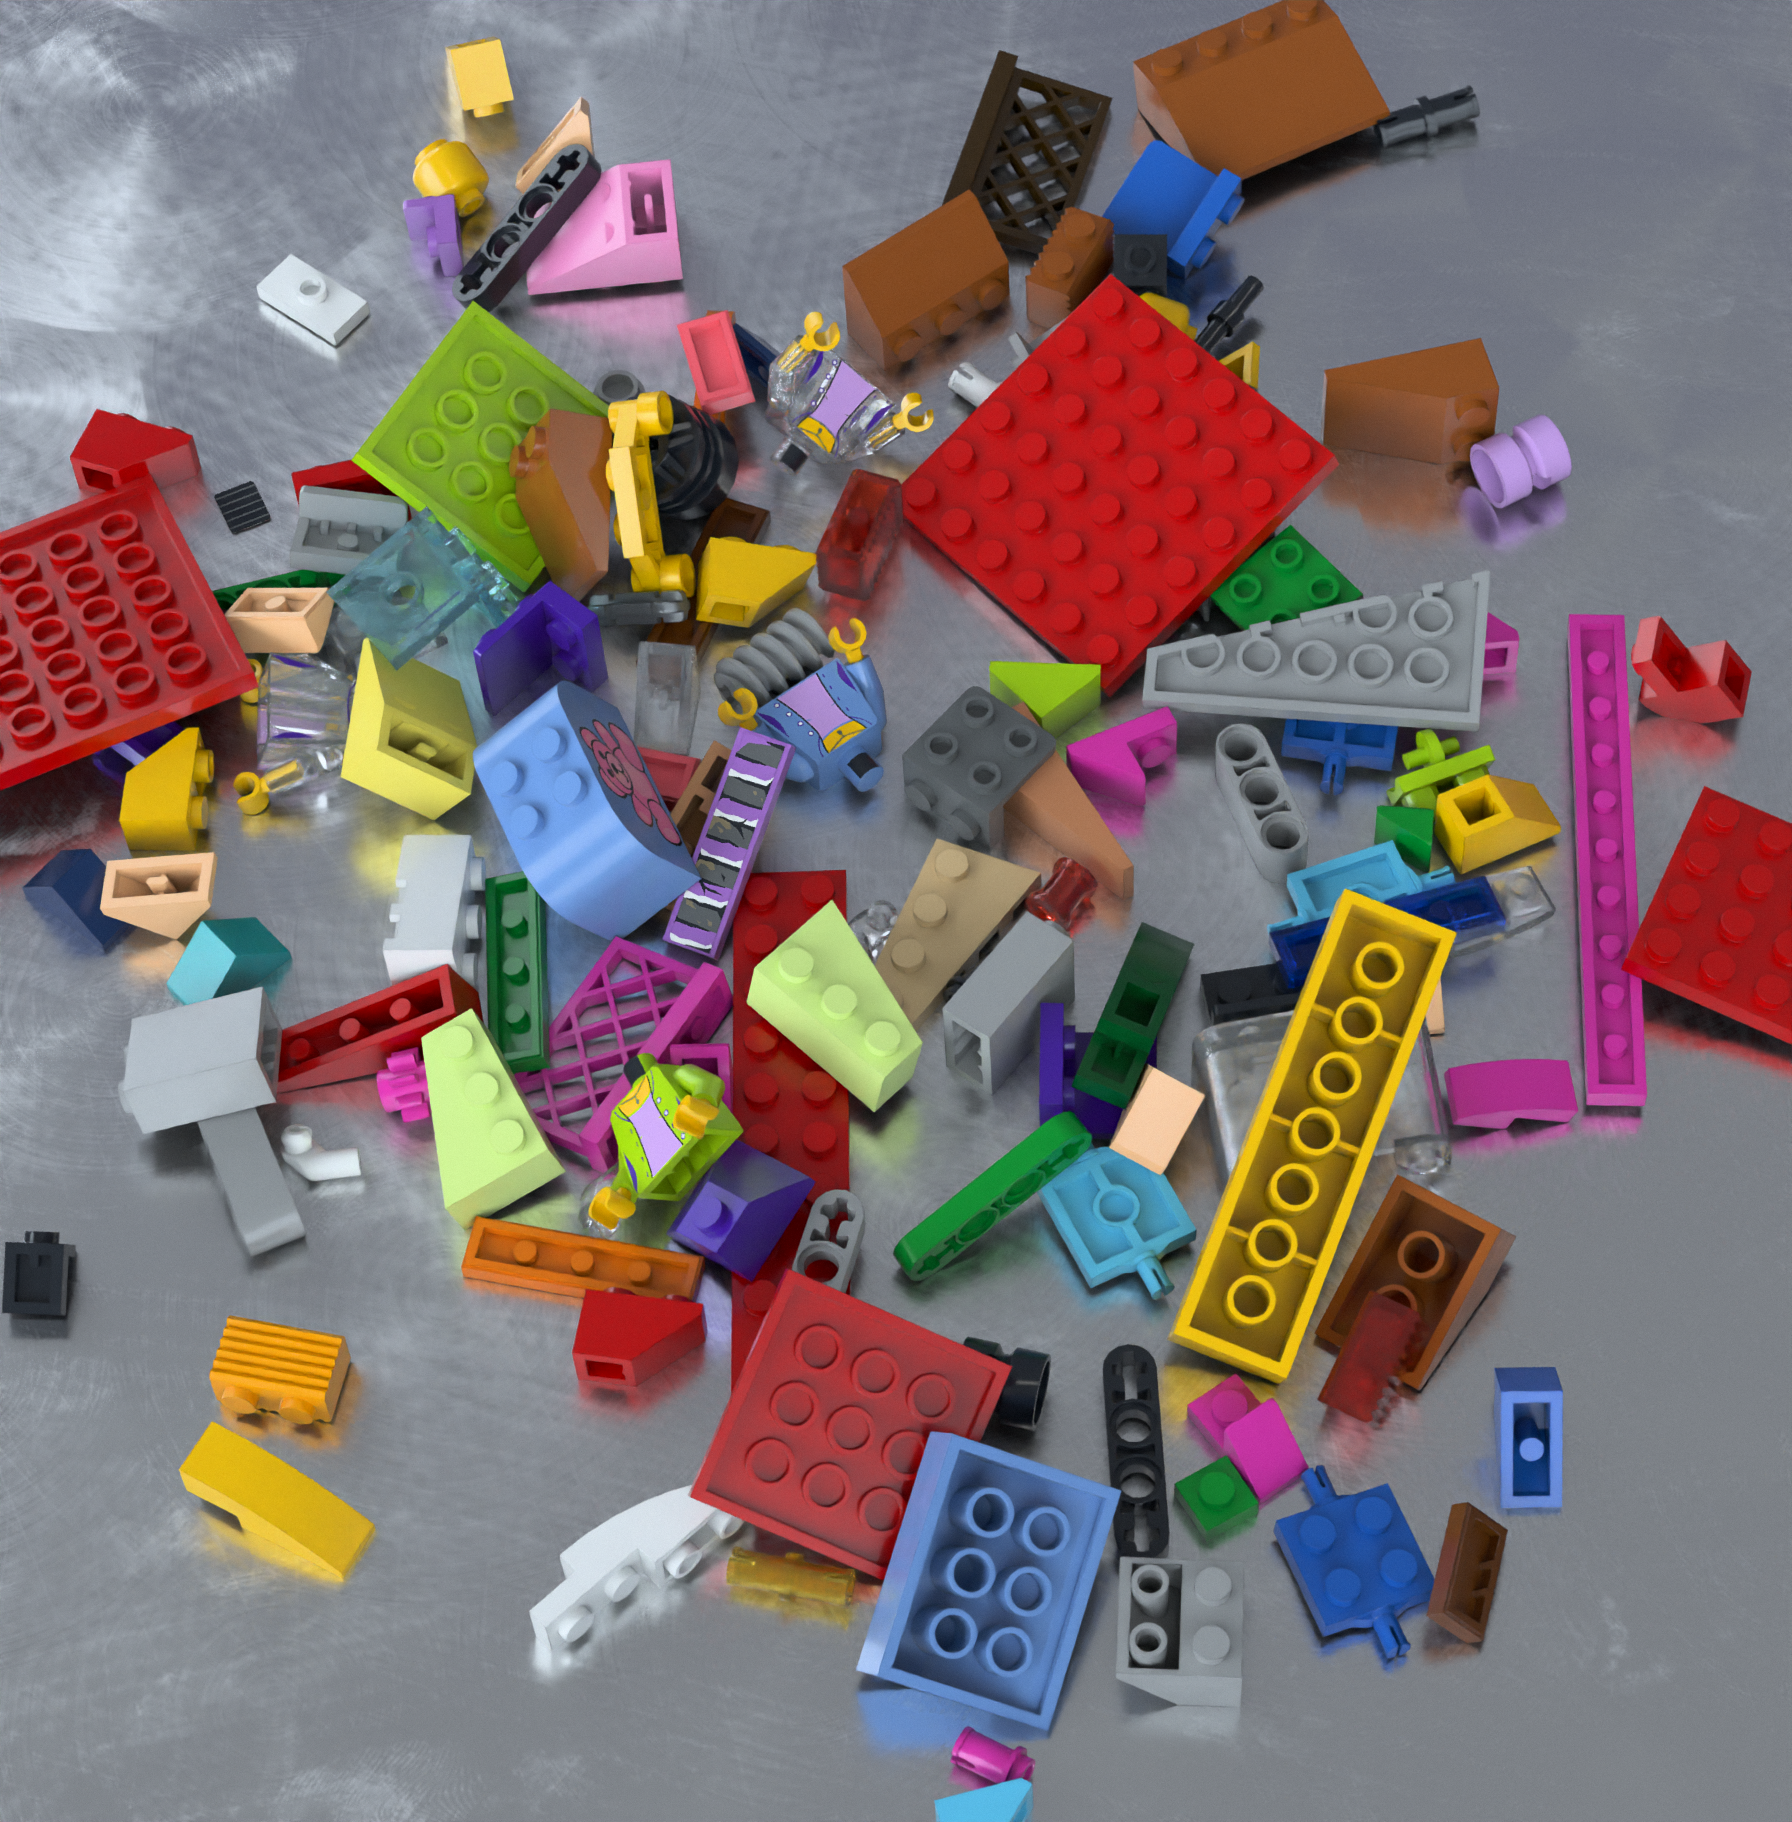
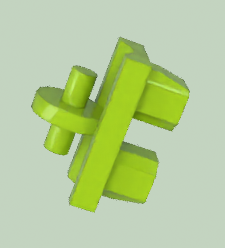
[1386,728,1496,823]

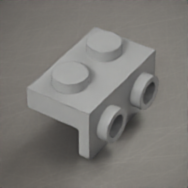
[290,485,408,581]

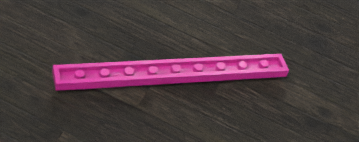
[1567,614,1647,1106]

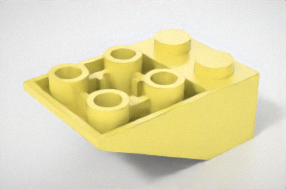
[341,637,477,820]

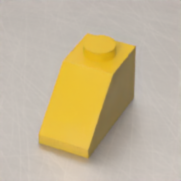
[445,36,514,117]

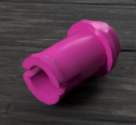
[950,1726,1035,1784]

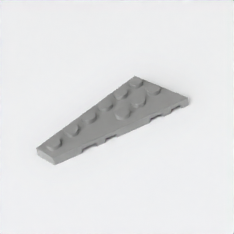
[1142,569,1491,732]

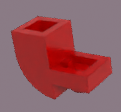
[1631,616,1752,723]

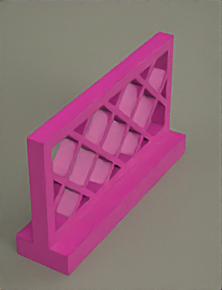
[514,936,733,1176]

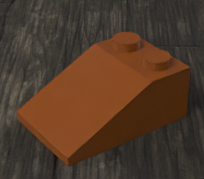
[1320,338,1499,465]
[509,408,612,601]
[1314,1174,1517,1390]

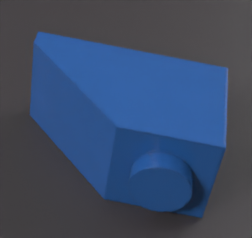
[1494,1367,1563,1508]

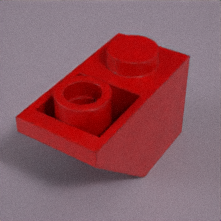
[70,409,201,494]
[572,1287,708,1387]

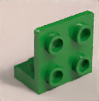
[1210,524,1364,631]

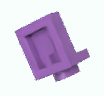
[403,194,464,277]

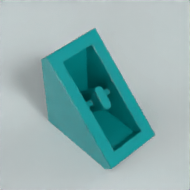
[166,917,292,1006]

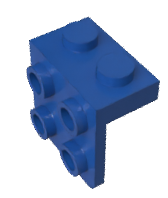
[1102,140,1245,279]

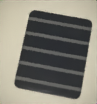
[214,481,271,533]

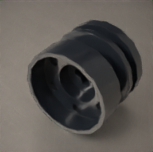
[612,392,739,521]

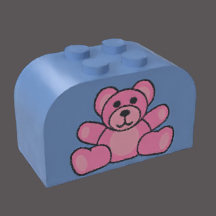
[473,681,702,942]

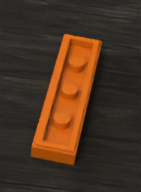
[461,1216,705,1303]

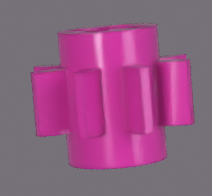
[377,1047,432,1123]

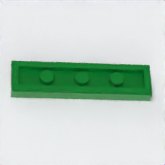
[485,871,550,1074]

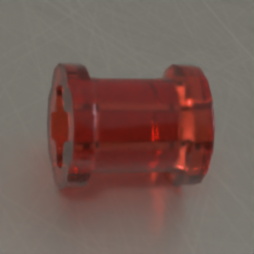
[1025,857,1098,930]

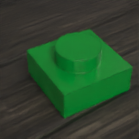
[1174,1455,1259,1542]

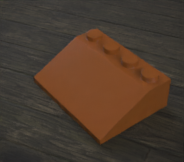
[1133,0,1390,180]

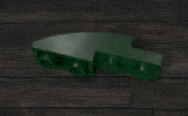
[1071,922,1194,1109]

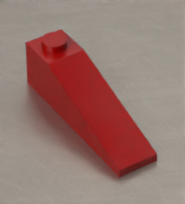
[277,964,484,1094]

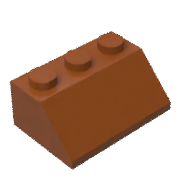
[842,190,1010,372]

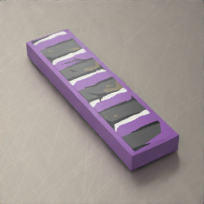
[662,727,796,961]

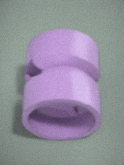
[1470,414,1572,508]

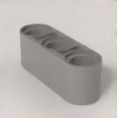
[1215,723,1309,884]
[197,1107,306,1257]

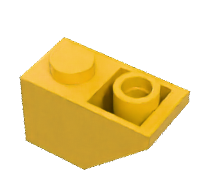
[696,537,817,628]
[119,727,214,851]
[1434,774,1561,875]

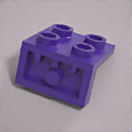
[473,581,608,716]
[1039,1003,1157,1139]

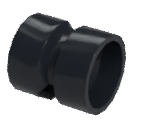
[963,1336,1051,1432]

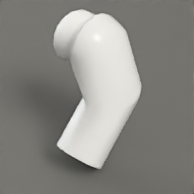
[280,1124,362,1181]

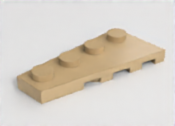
[874,838,1042,1032]

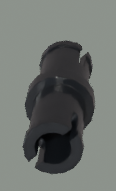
[1373,85,1480,148]

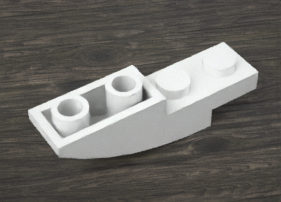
[529,1485,744,1652]

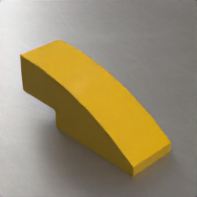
[179,1421,375,1578]

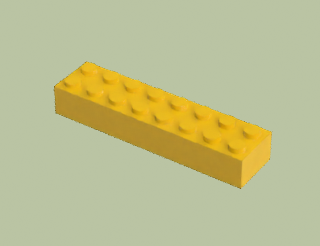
[1167,888,1457,1384]

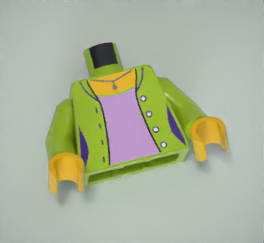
[588,1053,744,1230]

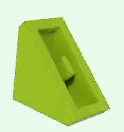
[989,661,1101,739]

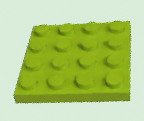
[351,301,609,592]

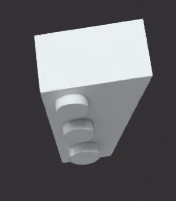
[383,835,486,987]

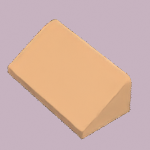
[224,588,336,653]

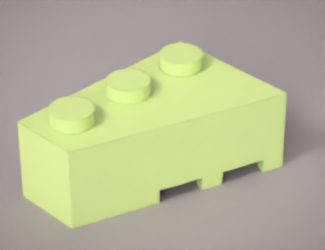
[747,900,923,1112]
[421,1008,566,1230]

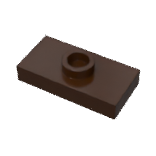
[1426,1502,1508,1643]

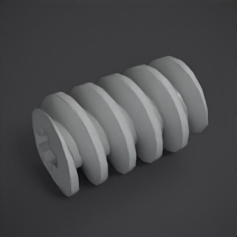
[714,608,835,717]

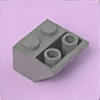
[1115,1557,1245,1707]

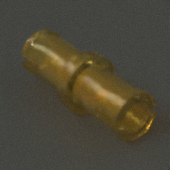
[726,1546,856,1609]

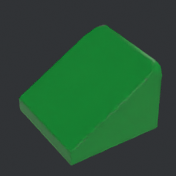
[1374,805,1434,873]

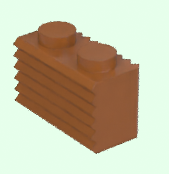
[1025,207,1115,328]

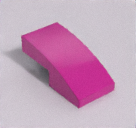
[1444,1059,1578,1129]

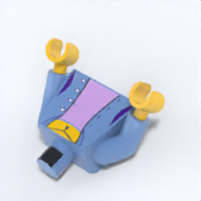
[718,618,887,792]

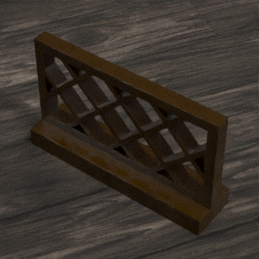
[942,50,1112,254]

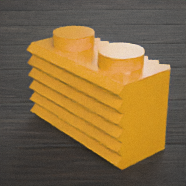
[209,1315,351,1424]

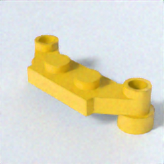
[606,390,696,597]

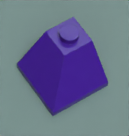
[666,1139,816,1282]

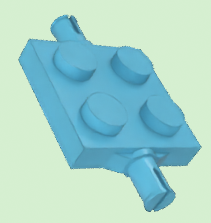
[1267,840,1456,948]
[1037,1143,1197,1300]

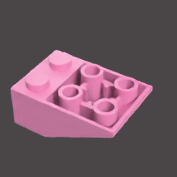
[526,159,683,295]

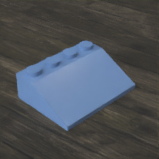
[856,1431,1121,1731]

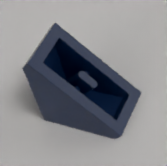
[22,849,132,951]

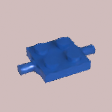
[1281,719,1399,795]
[1273,1465,1435,1658]

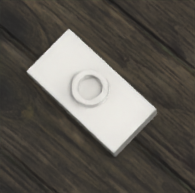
[256,254,370,345]

